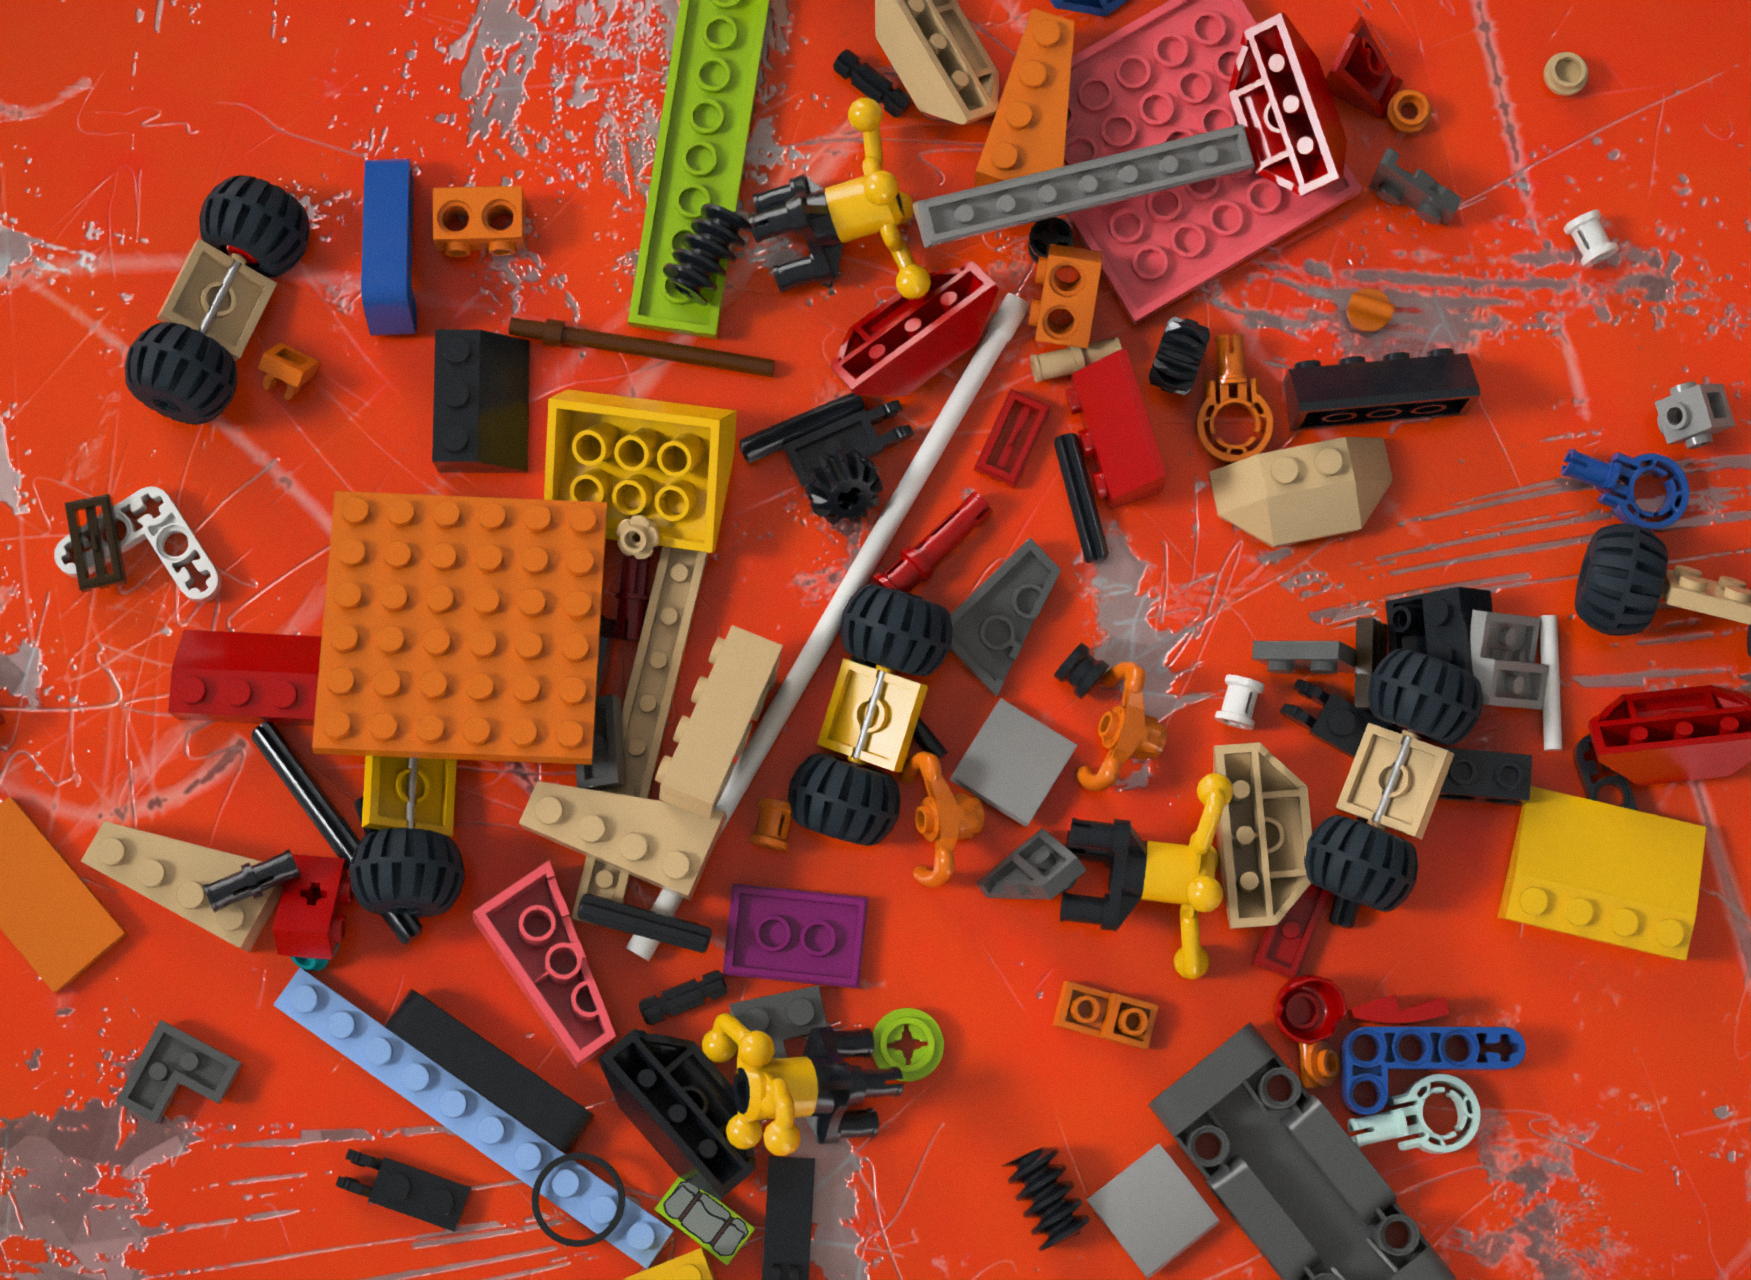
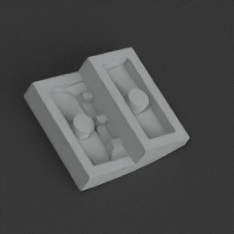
[1470,610,1549,710]
[950,698,1077,827]
[1086,1143,1220,1279]

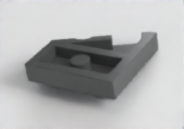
[1369,148,1462,226]
[1252,641,1356,674]
[976,828,1087,900]

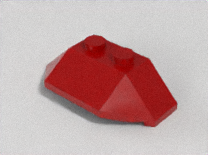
[1228,13,1347,196]
[830,261,999,396]
[1588,685,1751,786]

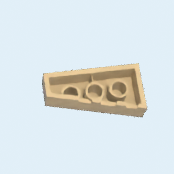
[655,625,783,820]
[519,781,727,901]
[81,821,284,952]

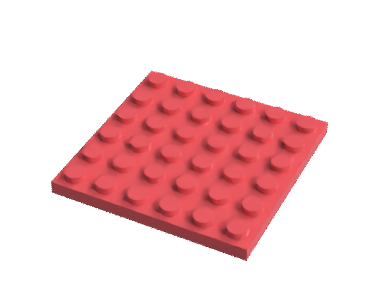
[997,0,1362,325]

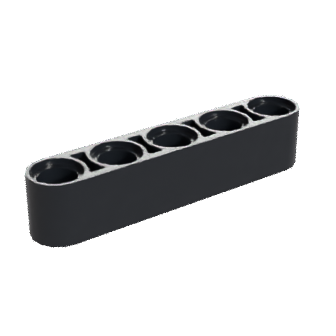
[385,989,595,1154]

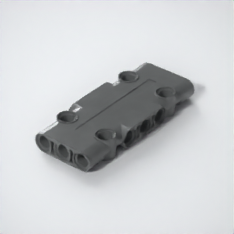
[1148,1022,1456,1280]

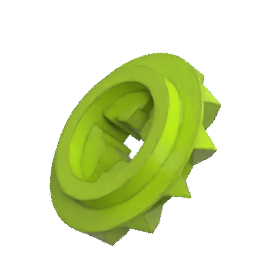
[872,1008,944,1082]

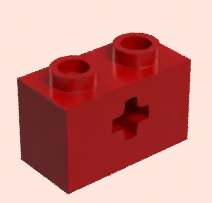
[272,854,354,960]

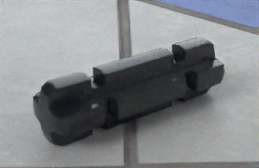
[833,49,911,118]
[639,970,728,1025]

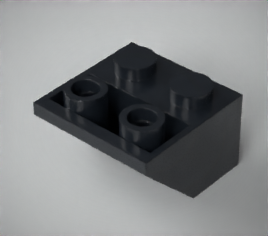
[1386,586,1493,674]

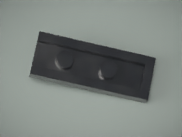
[762,1156,815,1280]

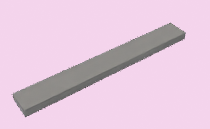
[912,124,1255,248]

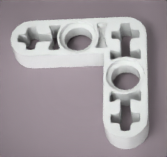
[54,486,222,603]

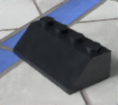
[1284,348,1481,431]

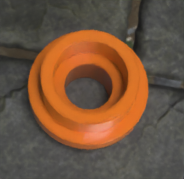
[1387,89,1432,134]

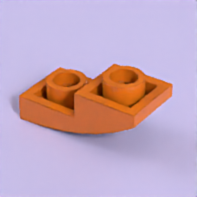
[1052,981,1159,1050]

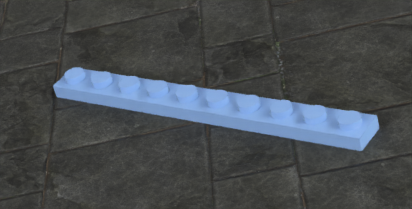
[273,968,674,1269]

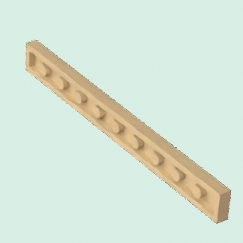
[572,546,709,930]

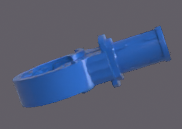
[1560,448,1689,531]

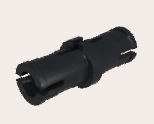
[203,849,301,913]

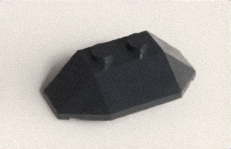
[598,1029,756,1200]

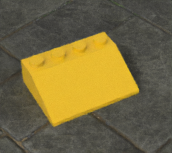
[544,389,737,553]
[1497,786,1706,961]

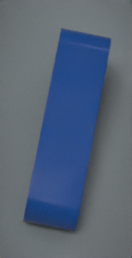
[361,158,417,336]
[1340,1026,1526,1116]

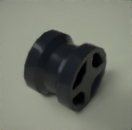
[1028,217,1073,265]
[1053,643,1110,699]

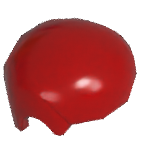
[1272,974,1347,1045]

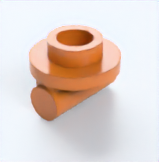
[1347,288,1395,333]
[1298,1041,1340,1089]

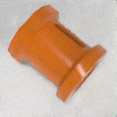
[749,797,791,851]

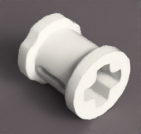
[1563,209,1619,268]
[1214,674,1265,730]

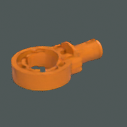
[1196,334,1273,463]

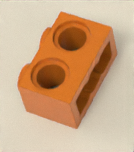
[433,186,526,257]
[1028,244,1103,349]

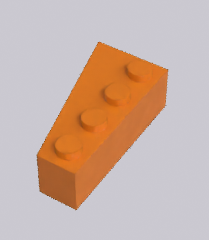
[974,8,1075,187]

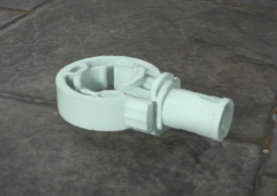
[1347,1074,1481,1154]

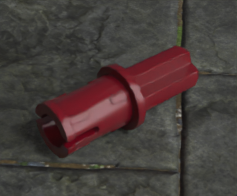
[614,554,650,642]

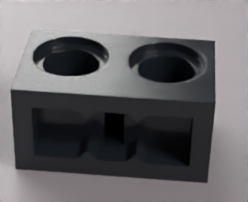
[1438,747,1532,807]

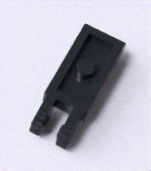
[783,400,914,488]
[1280,679,1402,759]
[335,1149,472,1232]

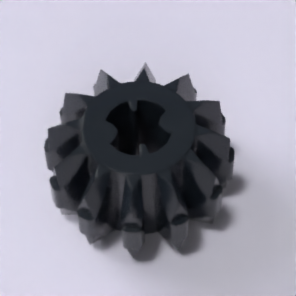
[1149,316,1210,396]
[804,448,883,526]

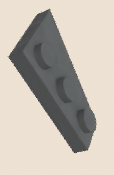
[950,538,1061,697]

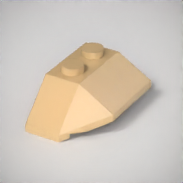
[875,0,999,125]
[1208,437,1393,548]
[1213,742,1312,929]

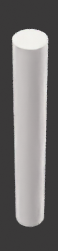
[1539,615,1562,751]

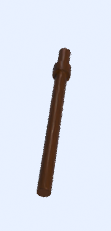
[509,317,774,377]

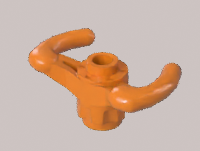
[1076,661,1167,792]
[899,751,984,887]

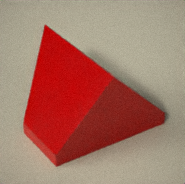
[1326,16,1403,119]

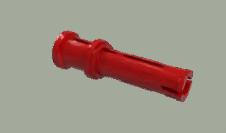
[872,491,993,593]

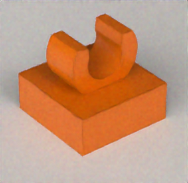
[258,342,320,400]

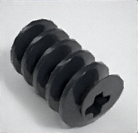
[663,204,753,306]
[1001,1147,1090,1251]

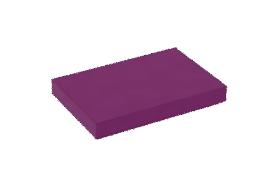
[723,884,868,989]

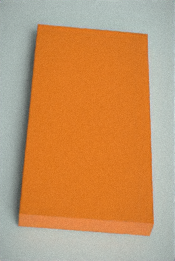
[0,796,127,994]

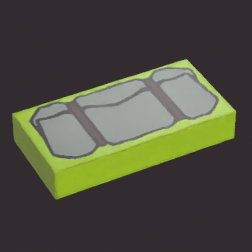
[654,1177,756,1266]

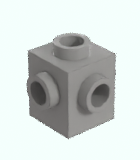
[1655,381,1735,449]

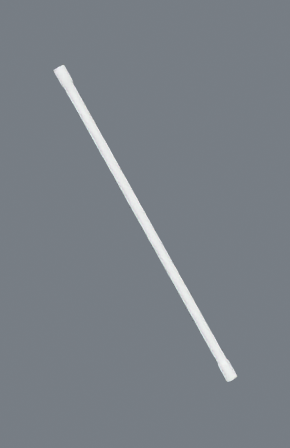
[626,293,1030,961]

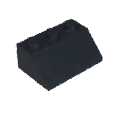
[432,329,530,473]

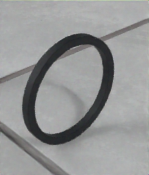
[532,1153,625,1247]

